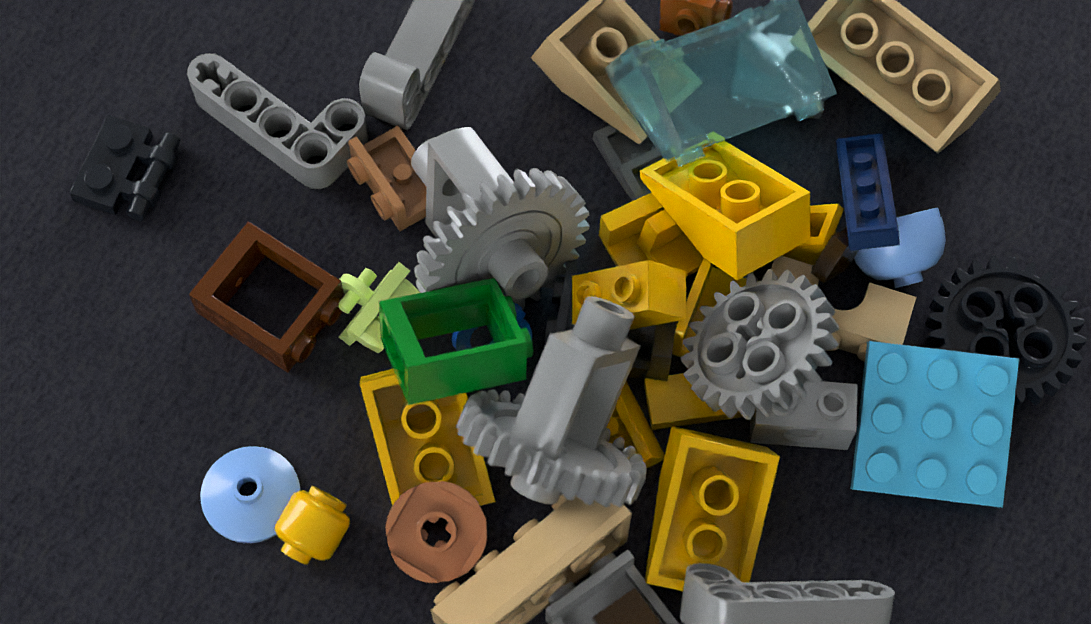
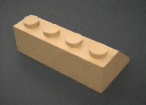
[794,0,1000,154]
[431,494,632,624]

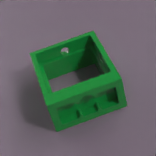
[379,278,533,405]

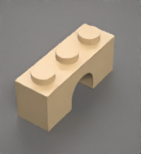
[771,256,916,362]

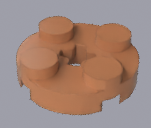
[386,481,487,583]

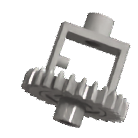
[411,127,590,310]
[456,296,647,507]

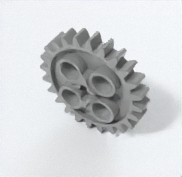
[681,269,839,420]

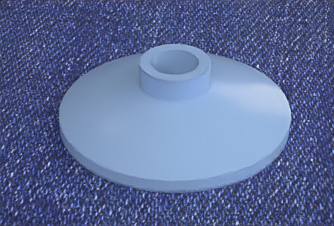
[201,446,300,543]

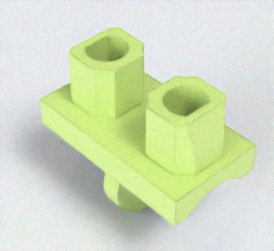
[338,262,420,353]

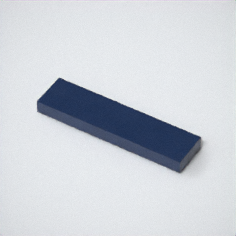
[836,134,900,251]

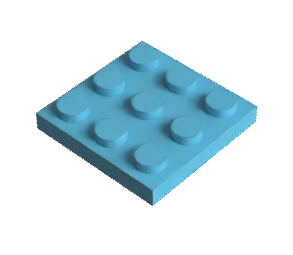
[850,341,1019,508]

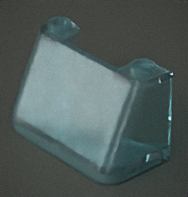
[605,0,837,167]

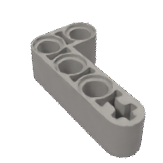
[359,0,474,130]
[187,53,369,189]
[680,563,895,624]

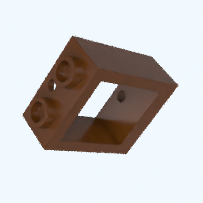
[189,221,344,373]

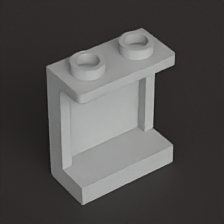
[546,550,679,624]

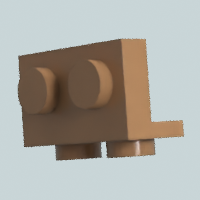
[346,126,427,231]

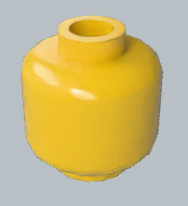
[275,486,350,565]

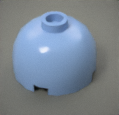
[854,208,946,288]

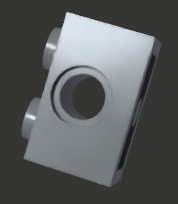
[749,380,857,450]

